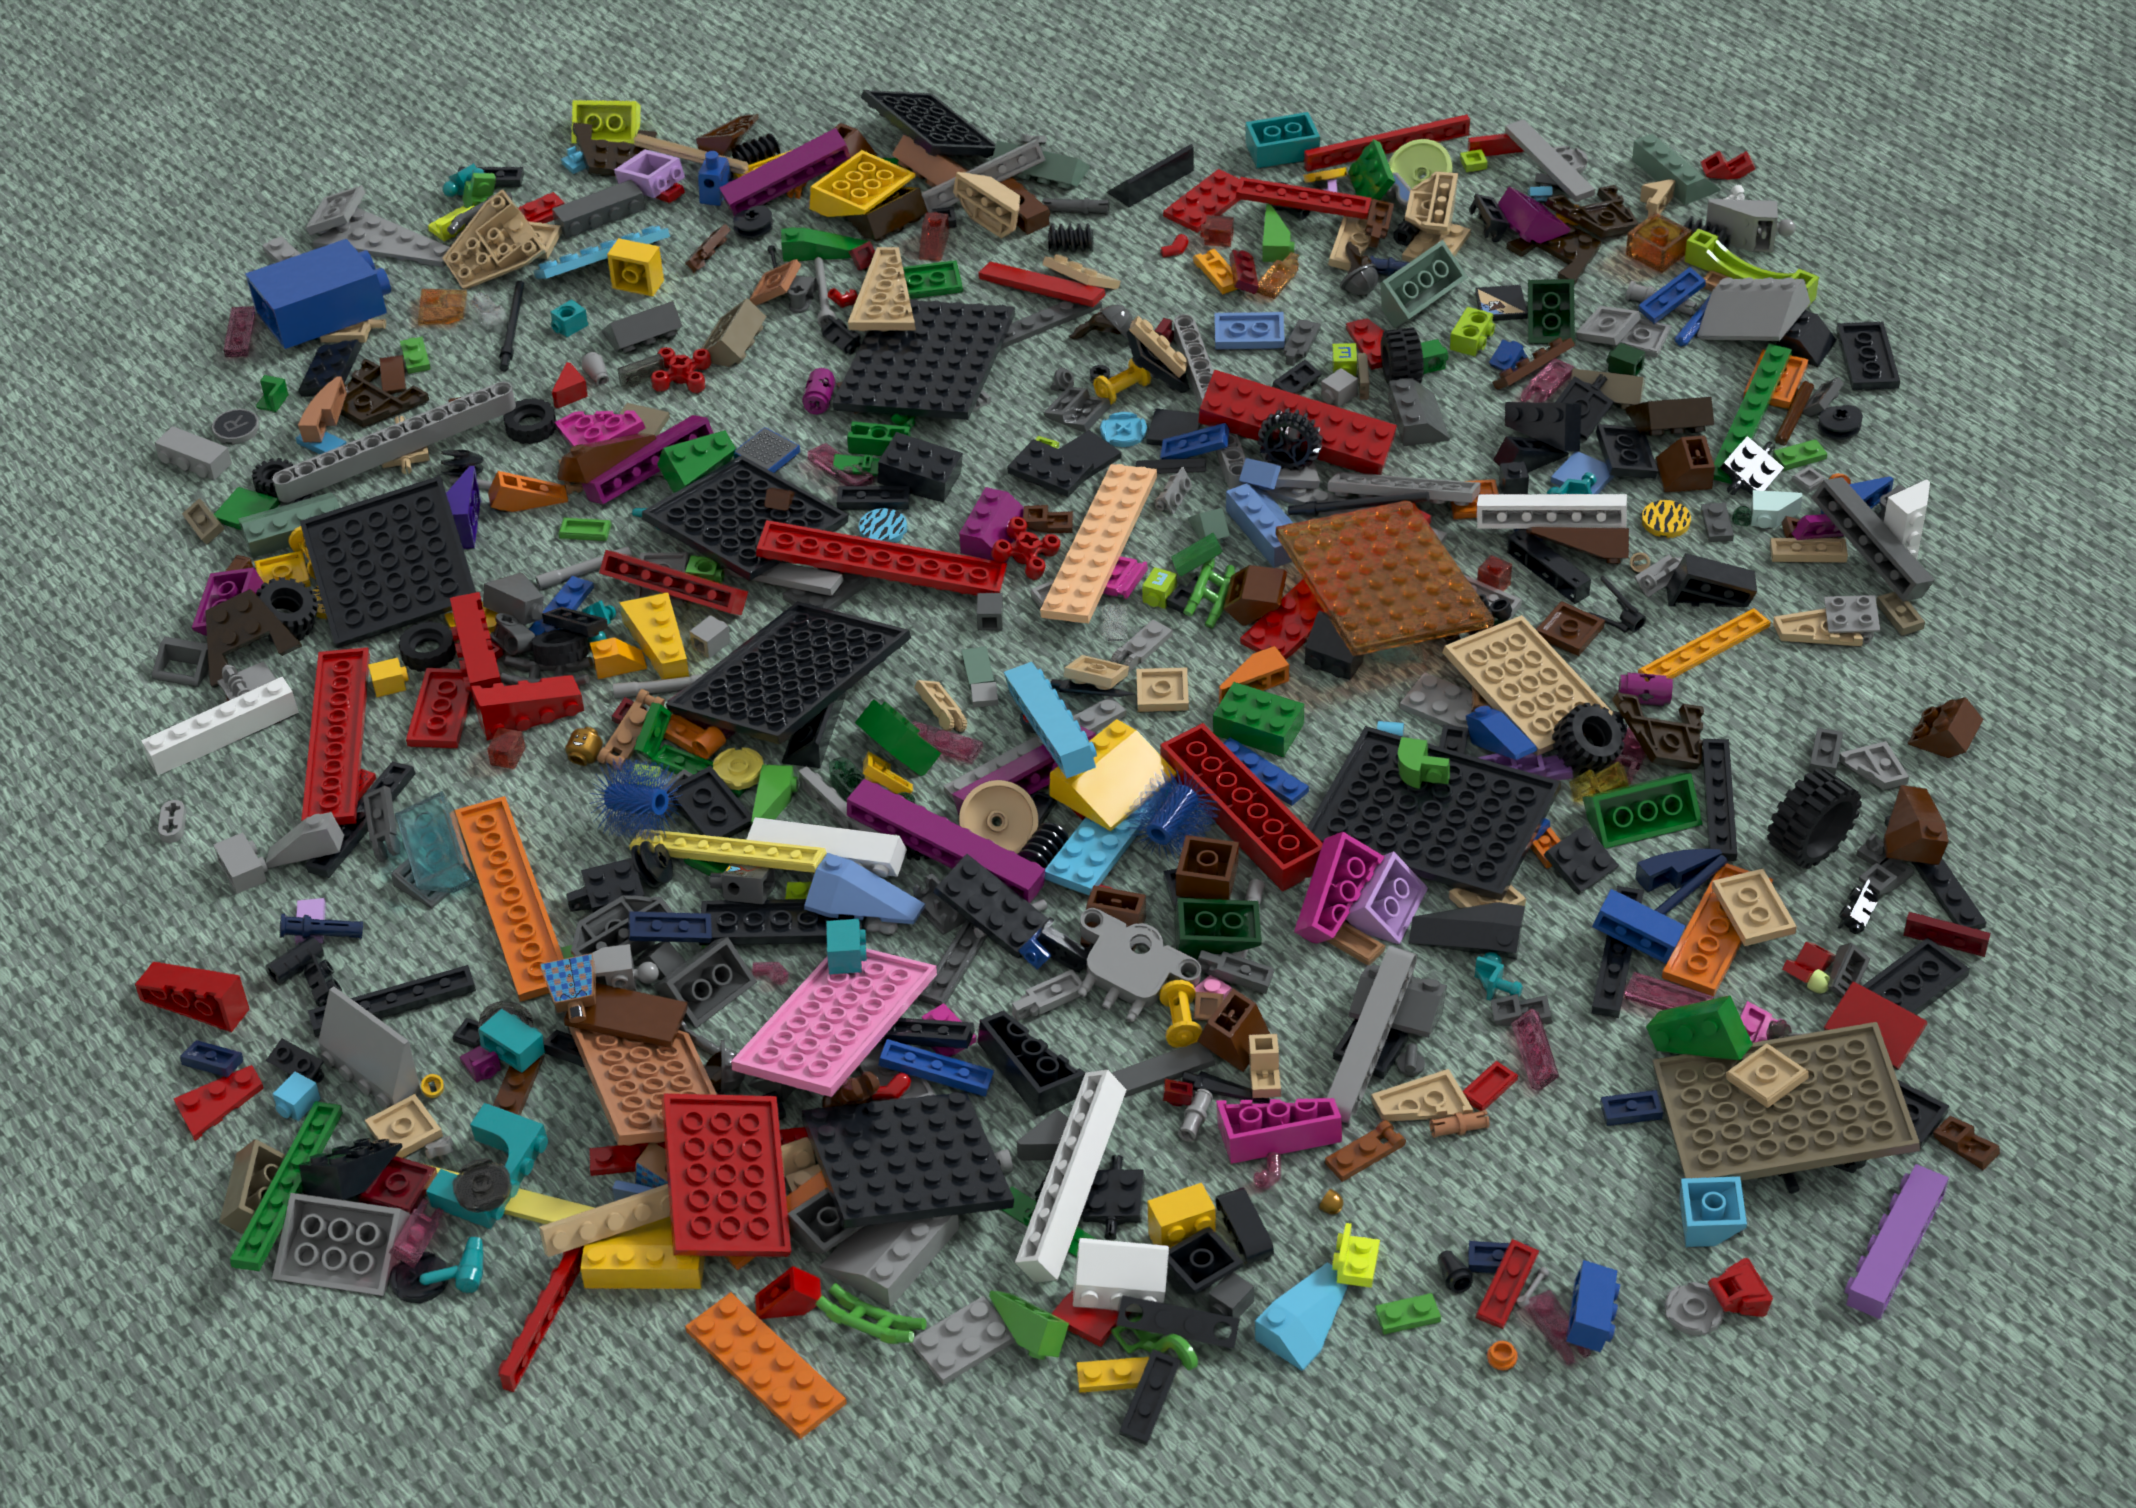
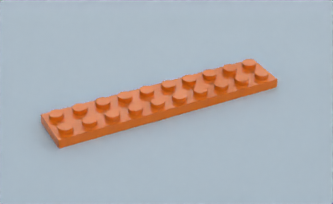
[454,796,564,1002]

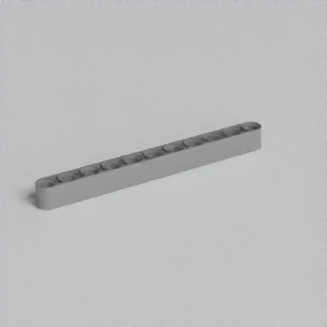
[1174,314,1246,489]
[272,382,516,502]

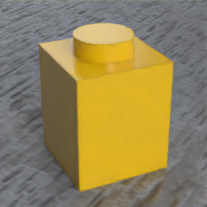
[368,657,409,698]

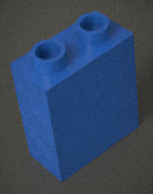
[245,238,391,349]

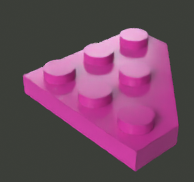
[555,411,645,447]

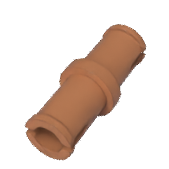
[1429,1110,1490,1138]

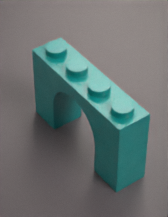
[426,1103,548,1229]

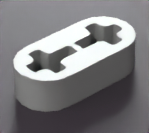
[158,800,186,843]

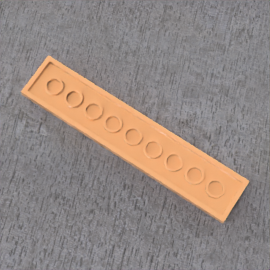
[1040,464,1157,624]

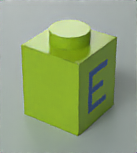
[1332,343,1357,378]

